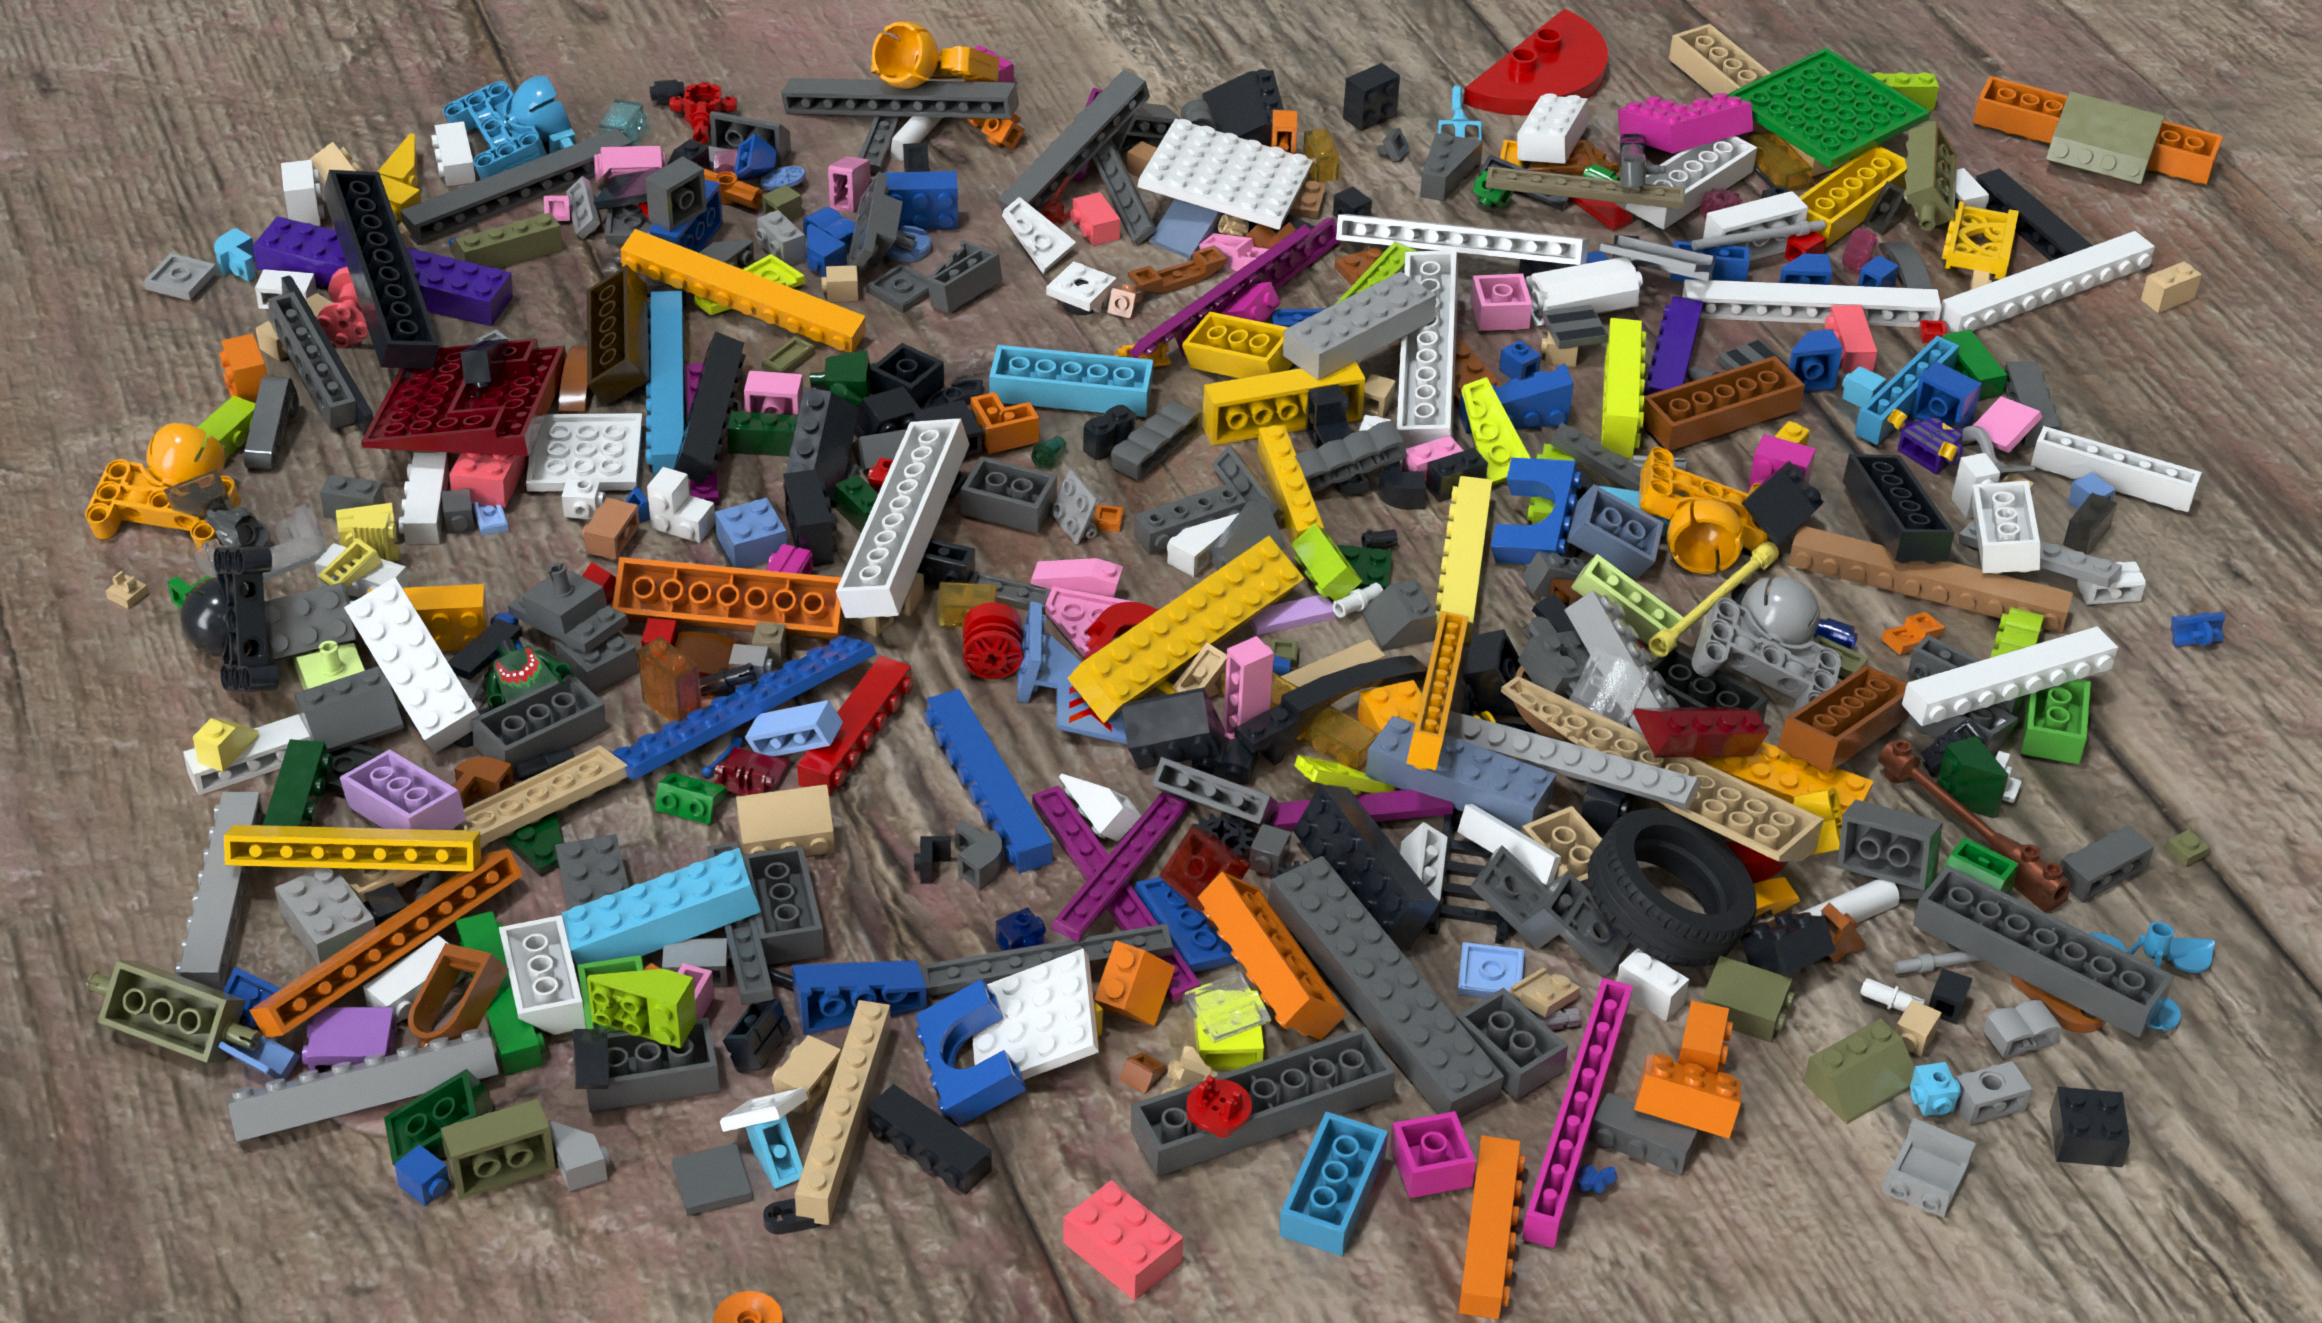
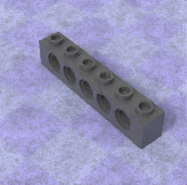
[269,292,356,429]

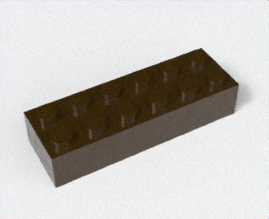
[587,265,649,405]

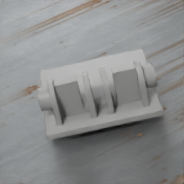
[1050,469,1098,545]

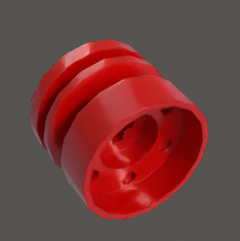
[962,602,1023,679]

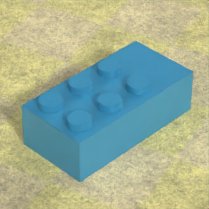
[1279,1112,1388,1256]

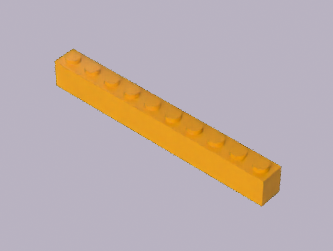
[620,229,866,353]
[1406,611,1469,770]

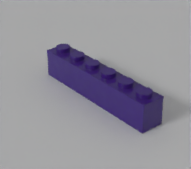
[1643,296,1703,396]

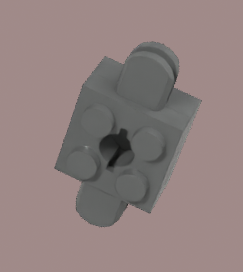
[1518,617,1602,711]

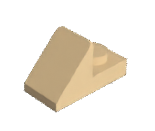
[1172,643,1227,698]

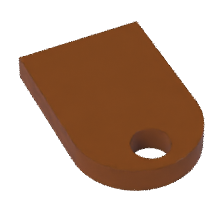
[2011,975,2106,1033]

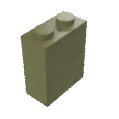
[1701,956,1795,1043]

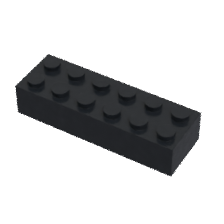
[1843,454,1955,564]
[1293,784,1439,950]

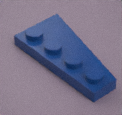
[1134,876,1239,973]

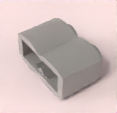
[1983,1000,2062,1058]

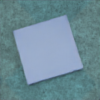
[1457,942,1525,1002]

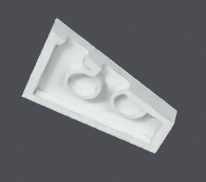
[1002,197,1076,274]

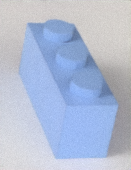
[745,700,843,757]

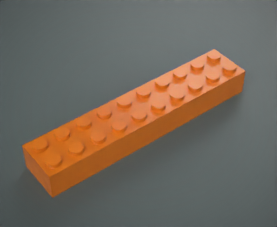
[1973,76,2223,184]

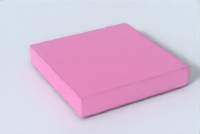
[1973,397,2043,453]

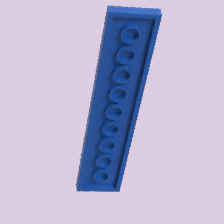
[612,635,876,780]

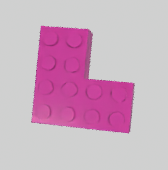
[1617,93,1753,153]

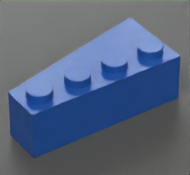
[1459,364,1574,434]
[792,960,927,1035]

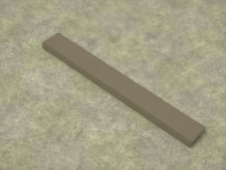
[1486,167,1685,210]

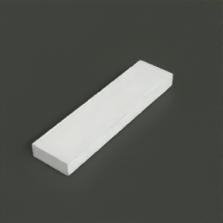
[1457,804,1561,885]

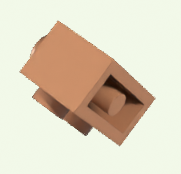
[582,497,640,560]

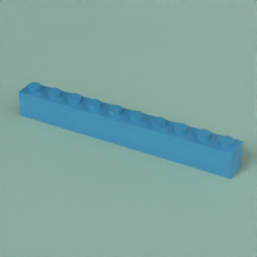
[646,291,685,476]

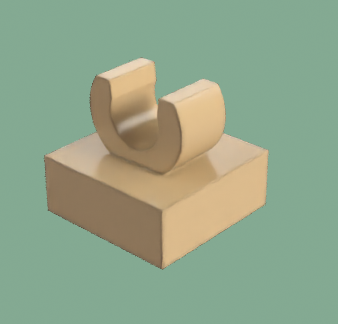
[106,571,149,609]

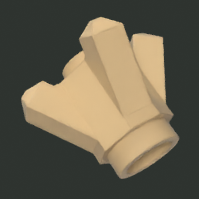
[1161,1045,1217,1094]

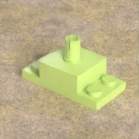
[293,641,365,690]

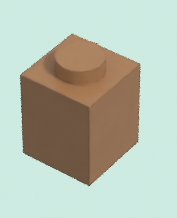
[1127,141,1157,178]

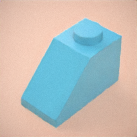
[745,1115,803,1189]

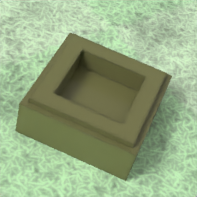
[1269,639,1298,667]

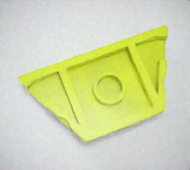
[1294,755,1395,795]

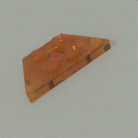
[1528,140,1620,177]

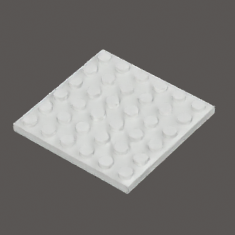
[1137,119,1313,230]

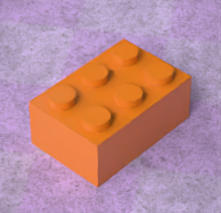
[1634,1053,1741,1139]

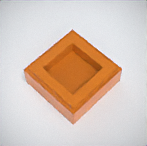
[1093,505,1124,532]

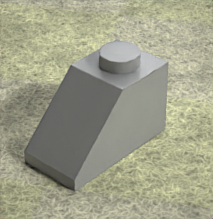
[548,1121,610,1192]

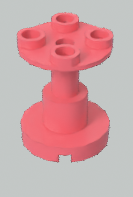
[317,267,369,348]

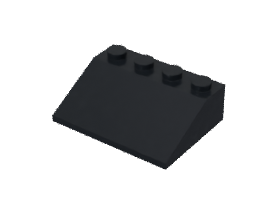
[1202,69,1284,147]

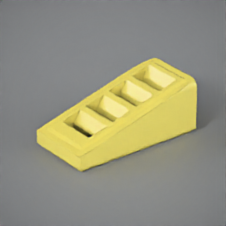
[317,538,382,587]

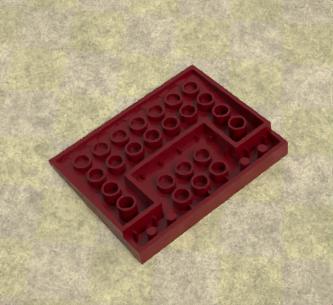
[361,338,567,456]

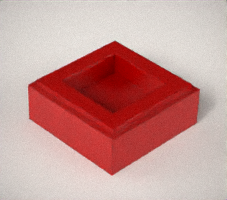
[1919,320,1948,343]

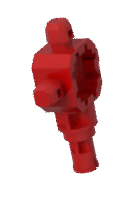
[669,82,737,144]

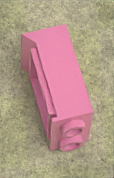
[594,146,666,182]

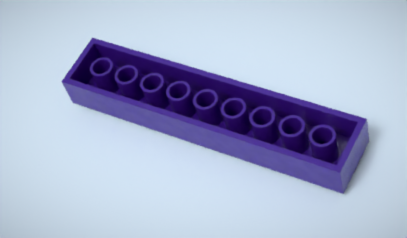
[253,216,513,326]

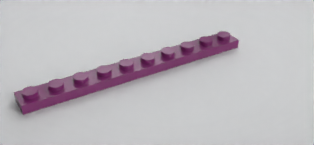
[1175,217,1341,356]
[1129,225,1311,358]
[1032,785,1201,1003]

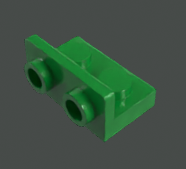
[655,773,727,824]

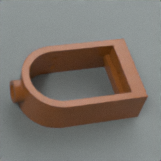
[408,943,509,1048]

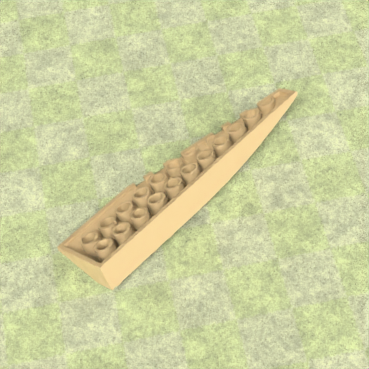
[1501,676,1824,862]

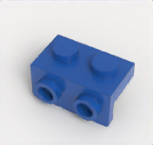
[223,967,282,1029]

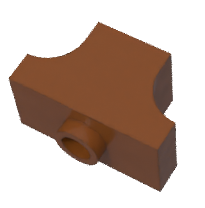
[1821,902,1866,964]

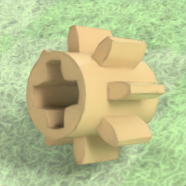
[1218,215,1249,237]

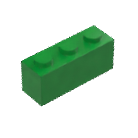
[1942,329,2007,400]

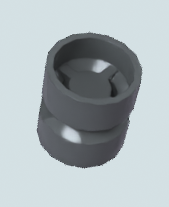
[1181,99,1216,131]

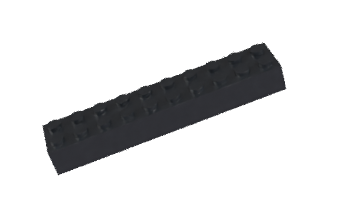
[323,170,439,369]

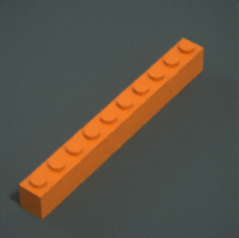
[249,848,523,1038]

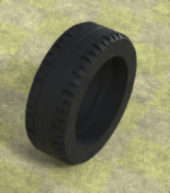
[1588,809,1757,967]

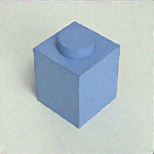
[2068,472,2116,520]

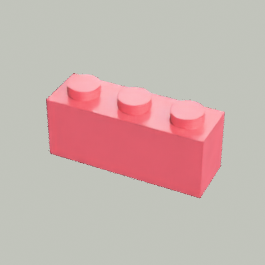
[1825,305,1877,373]

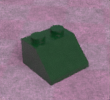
[1936,736,2009,818]

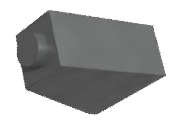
[1210,497,1286,570]

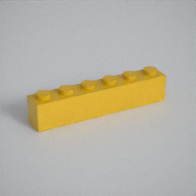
[1257,425,1324,555]

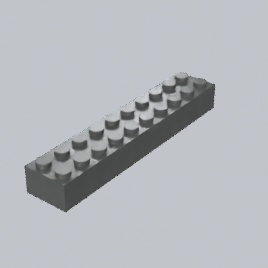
[1268,856,1504,1119]

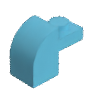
[214,228,256,282]

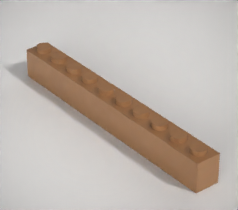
[1788,525,2073,634]

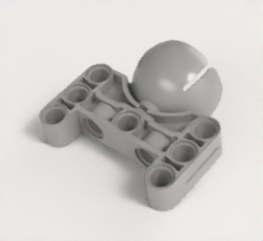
[1692,577,1841,713]

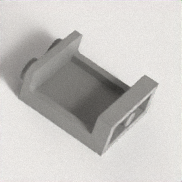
[1881,1118,1976,1218]

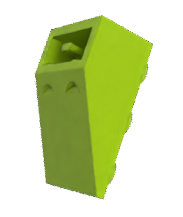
[587,969,697,1048]

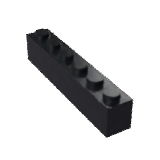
[1976,168,2093,261]

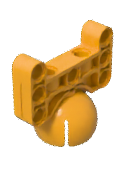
[871,21,1000,89]
[85,423,241,556]
[1639,447,1769,574]

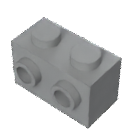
[756,210,806,265]

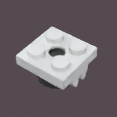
[1046,261,1117,315]

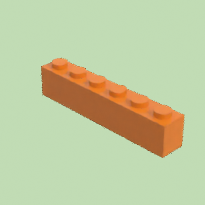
[1458,1135,1525,1320]

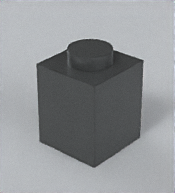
[442,488,475,534]
[1249,824,1291,876]

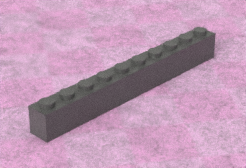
[781,78,1019,119]
[400,128,632,245]

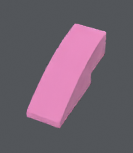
[1199,233,1269,271]

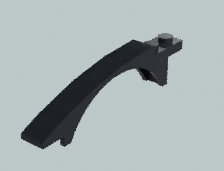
[1235,655,1428,766]

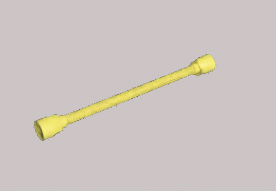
[1648,541,1779,657]

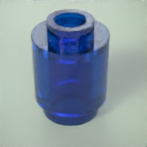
[1813,618,1858,649]

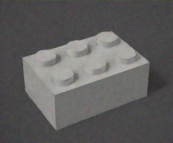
[275,868,375,965]

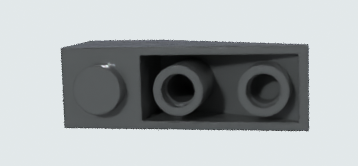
[1521,551,1589,597]

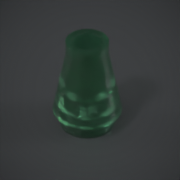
[1031,436,1066,468]

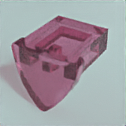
[713,149,738,174]

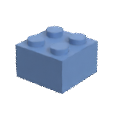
[715,498,787,568]

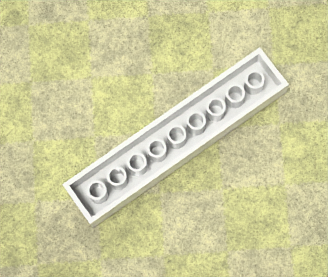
[1397,250,1458,449]
[836,418,969,618]

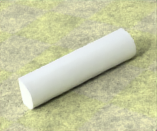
[890,116,943,161]
[1798,879,1899,923]

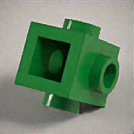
[1473,170,1514,209]

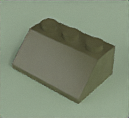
[1804,1019,1915,1124]

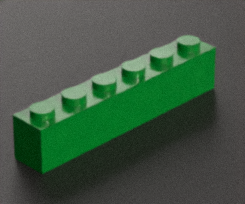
[455,911,546,1076]

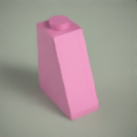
[828,156,871,213]

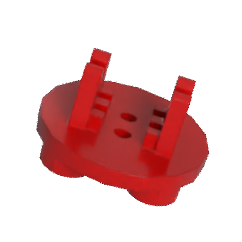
[1186,1075,1252,1138]

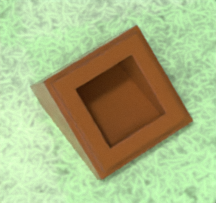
[1120,1052,1168,1093]

